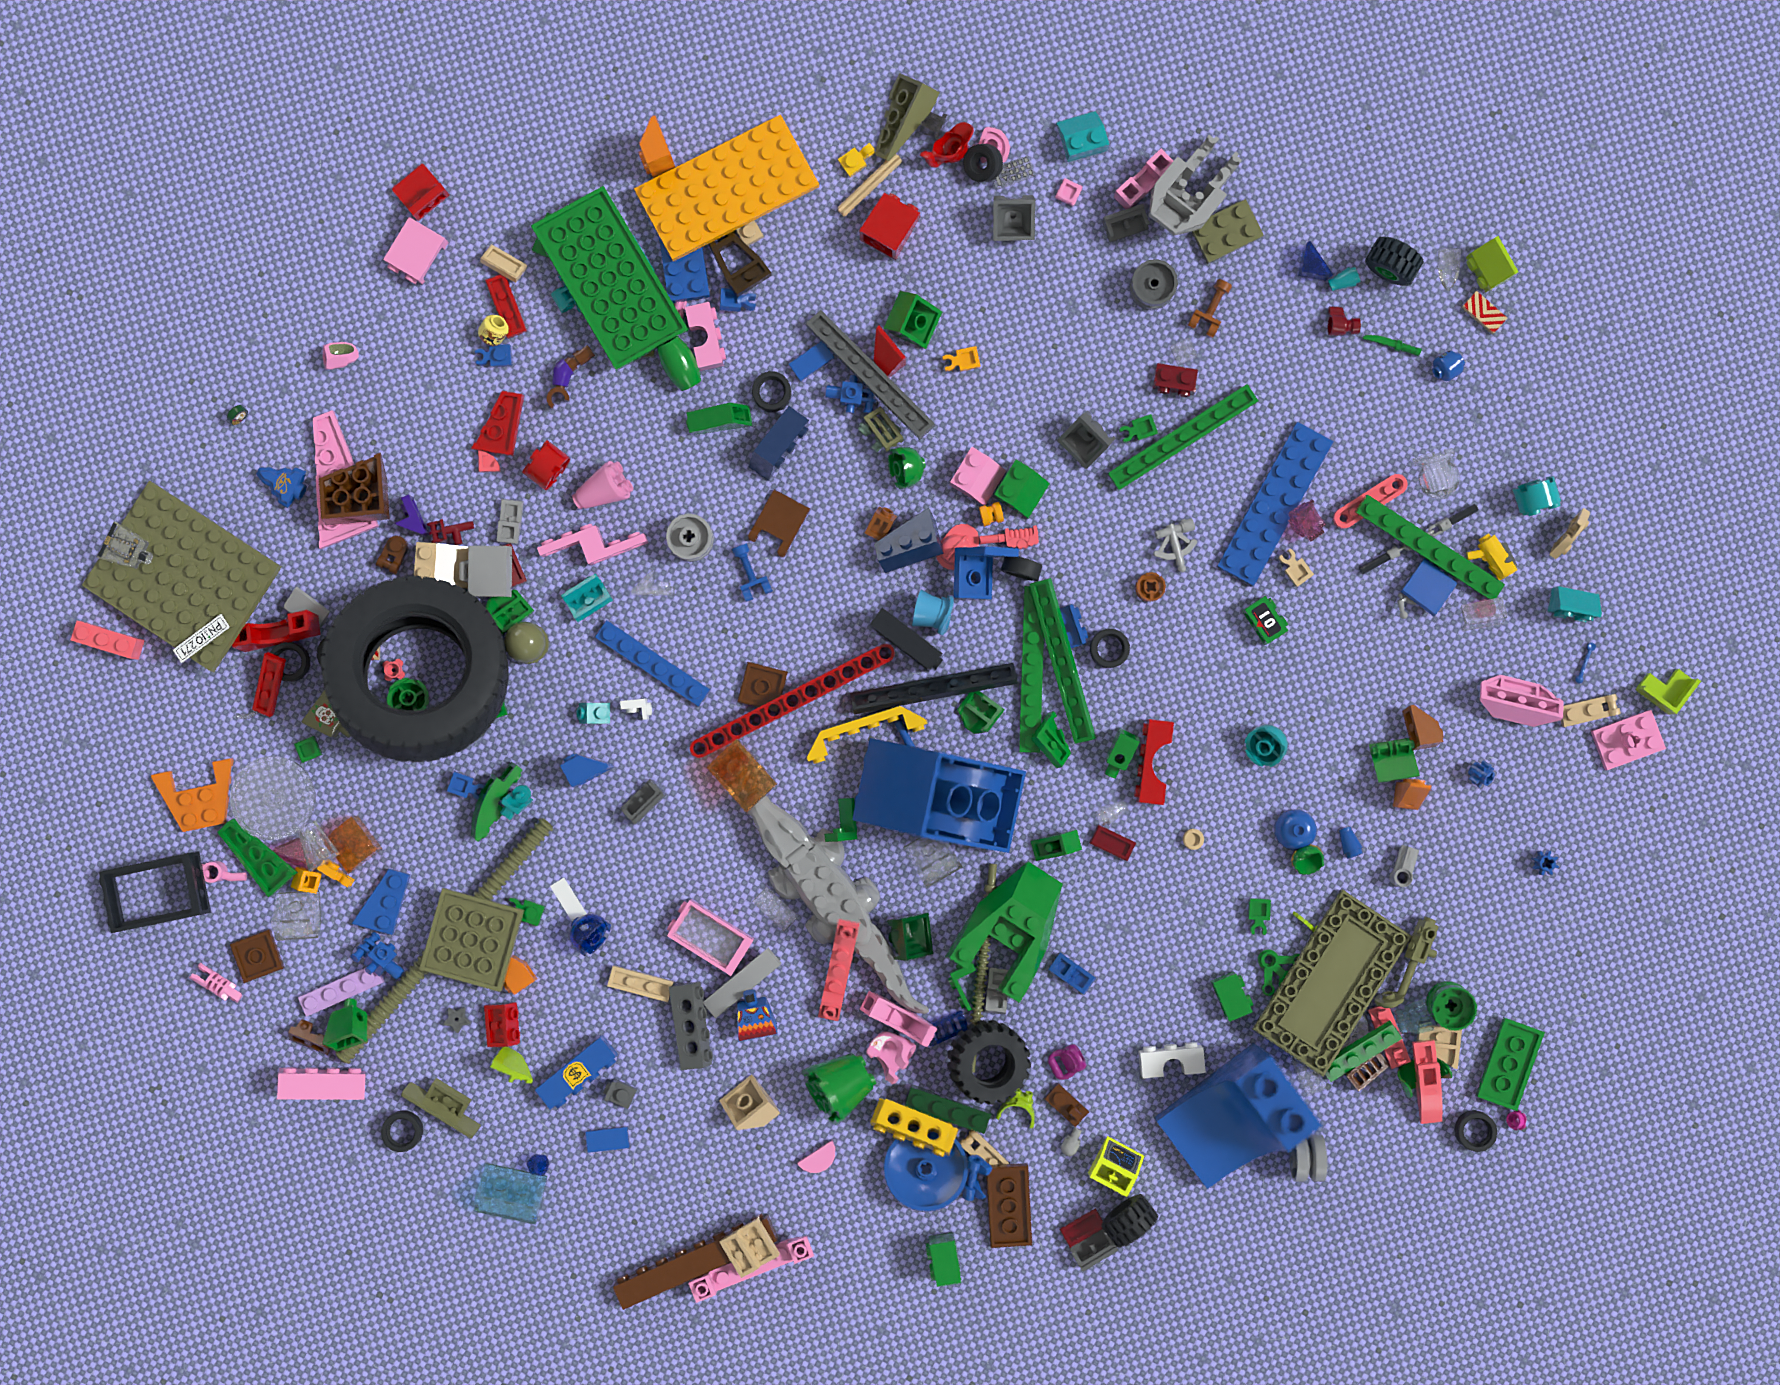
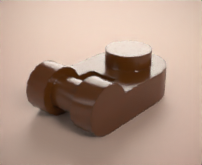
[376,536,409,575]

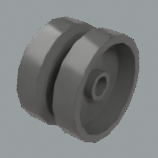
[1129,259,1178,310]

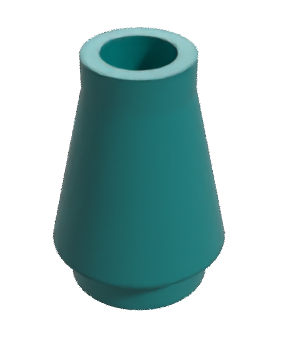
[1328,267,1361,292]

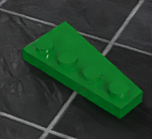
[217,818,298,898]

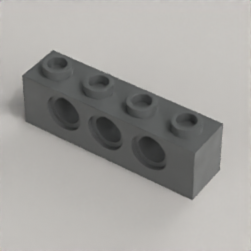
[669,981,713,1070]

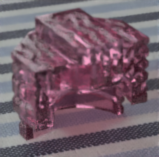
[1288,499,1326,542]

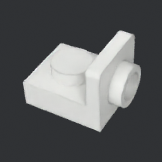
[620,699,652,720]

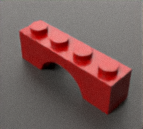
[232,610,321,652]
[1134,719,1174,805]

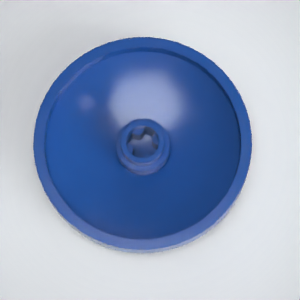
[884,1127,968,1212]

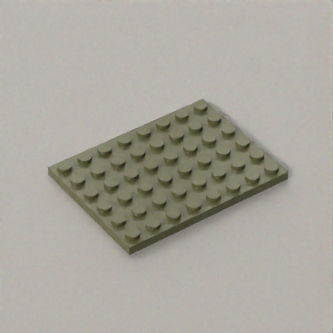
[82,480,282,672]

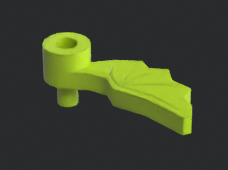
[1292,911,1317,937]

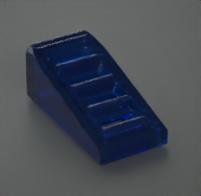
[929,1010,968,1046]

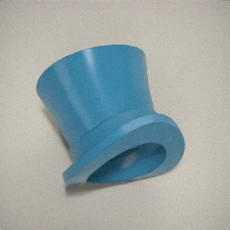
[912,589,954,635]

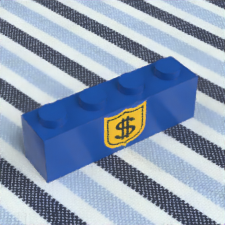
[535,1035,618,1110]

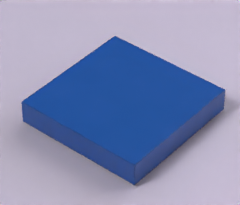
[1400,558,1458,617]

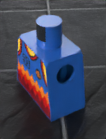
[737,989,778,1042]

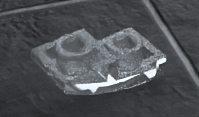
[752,886,799,932]
[1290,1056,1327,1097]

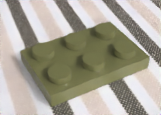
[1191,199,1264,264]

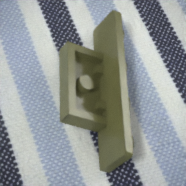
[401,1078,481,1139]

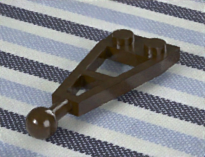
[708,232,772,298]

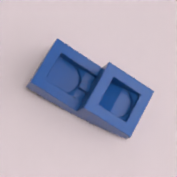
[1048,952,1096,995]

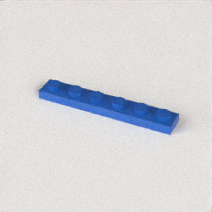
[595,620,711,707]

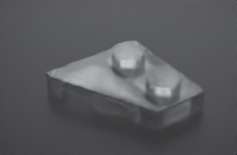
[298,820,339,872]

